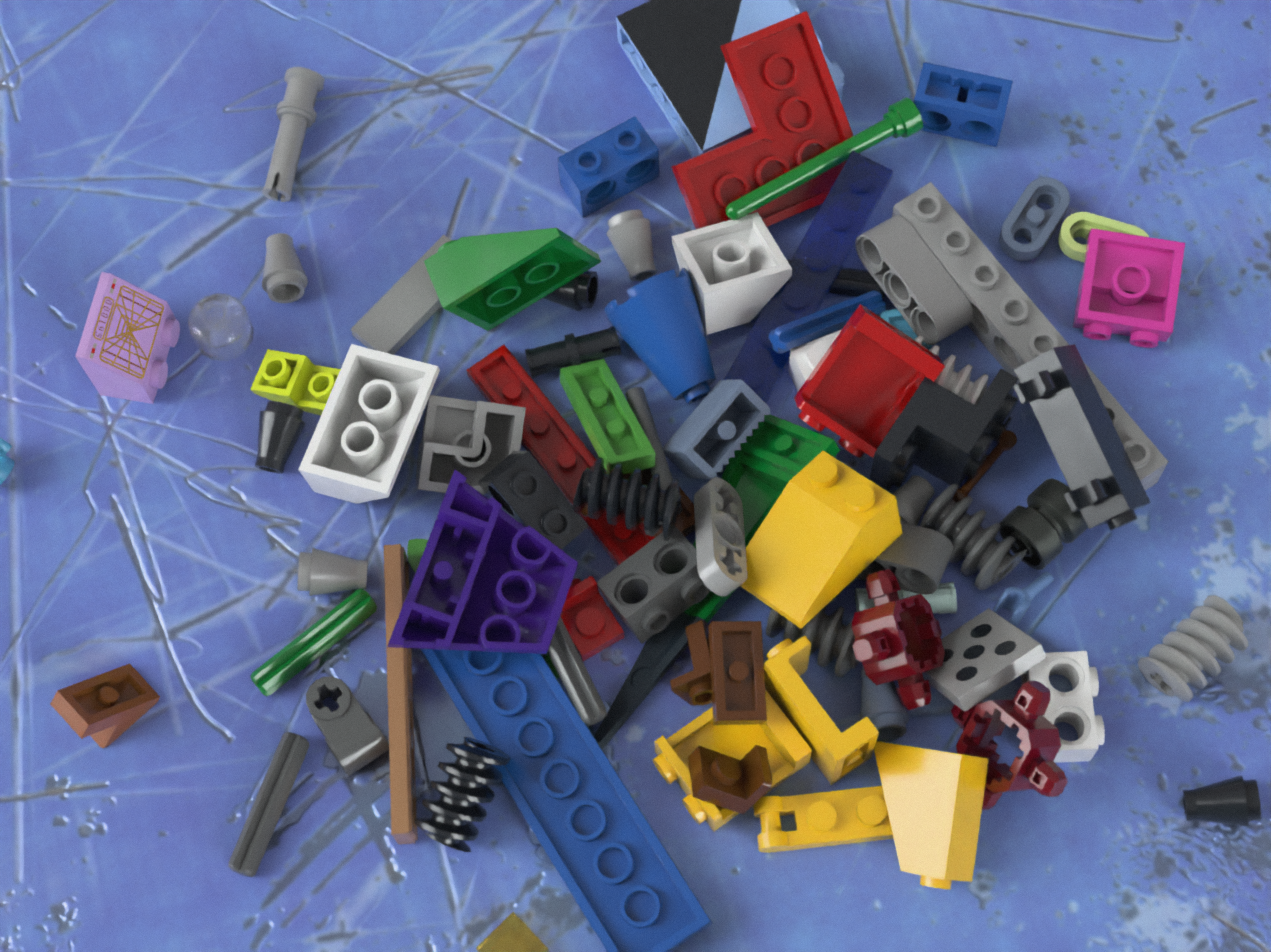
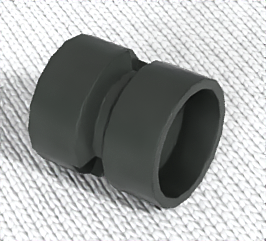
[999,478,1088,570]

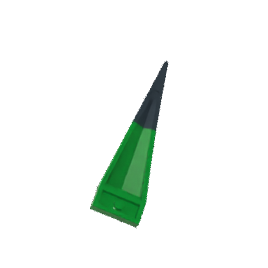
[594,414,840,749]

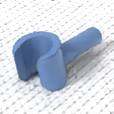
[993,572,1054,626]

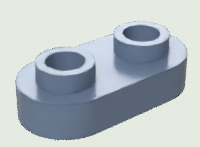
[999,177,1070,261]

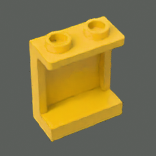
[764,636,879,785]
[652,689,812,832]

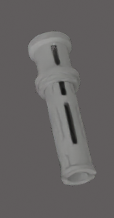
[262,67,324,202]

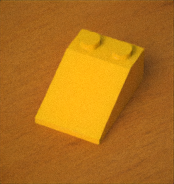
[740,451,903,629]

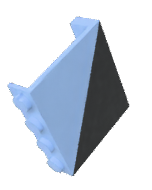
[616,0,845,157]

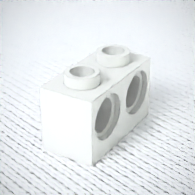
[1021,651,1105,763]

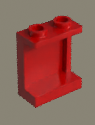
[794,304,945,458]

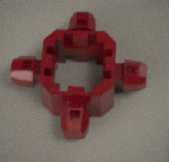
[851,569,945,710]
[951,681,1068,810]

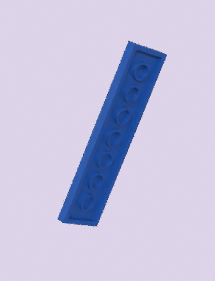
[421,649,713,952]

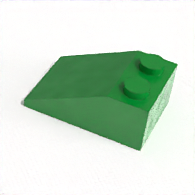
[424,228,601,331]

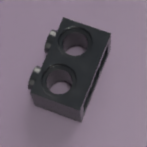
[478,451,588,550]

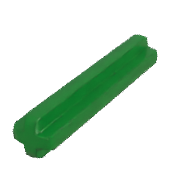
[250,588,377,696]

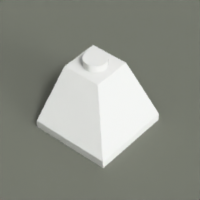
[672,212,792,335]

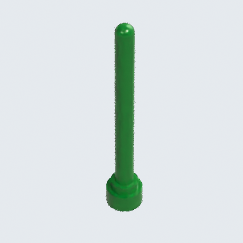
[726,97,923,220]

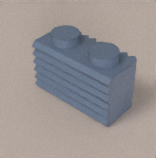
[663,379,770,479]

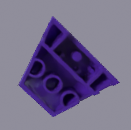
[387,469,578,654]

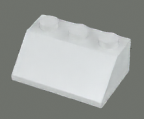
[298,344,440,504]

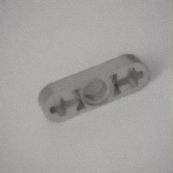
[694,477,747,596]

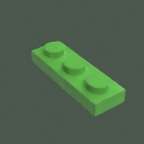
[560,359,656,474]

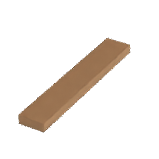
[384,544,418,845]

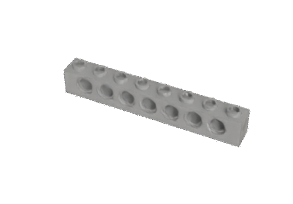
[892,182,1168,491]

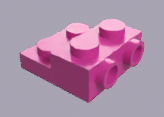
[1073,228,1185,348]

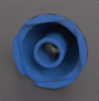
[604,268,716,404]

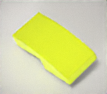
[250,349,341,416]

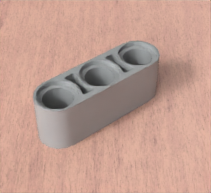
[855,216,973,345]

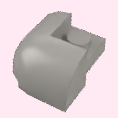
[416,395,526,495]

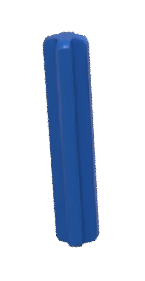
[769,290,886,354]

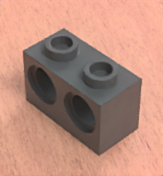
[597,526,711,644]

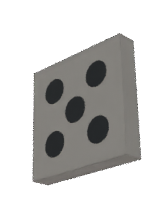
[922,608,1046,712]

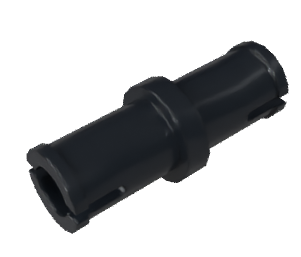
[525,326,622,378]

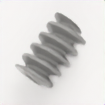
[1138,595,1249,702]

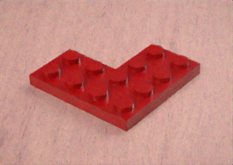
[671,11,871,229]

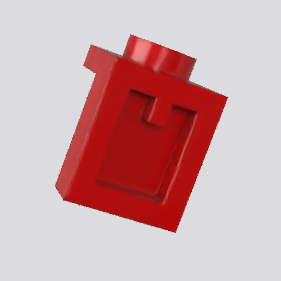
[560,576,625,662]

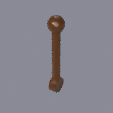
[953,430,1017,502]

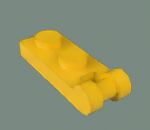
[753,786,894,853]

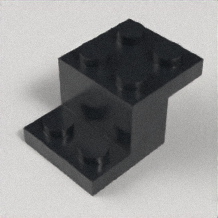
[869,369,1018,491]

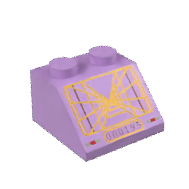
[75,272,180,404]

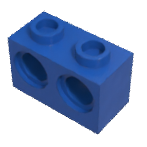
[914,62,1013,147]
[557,116,660,218]

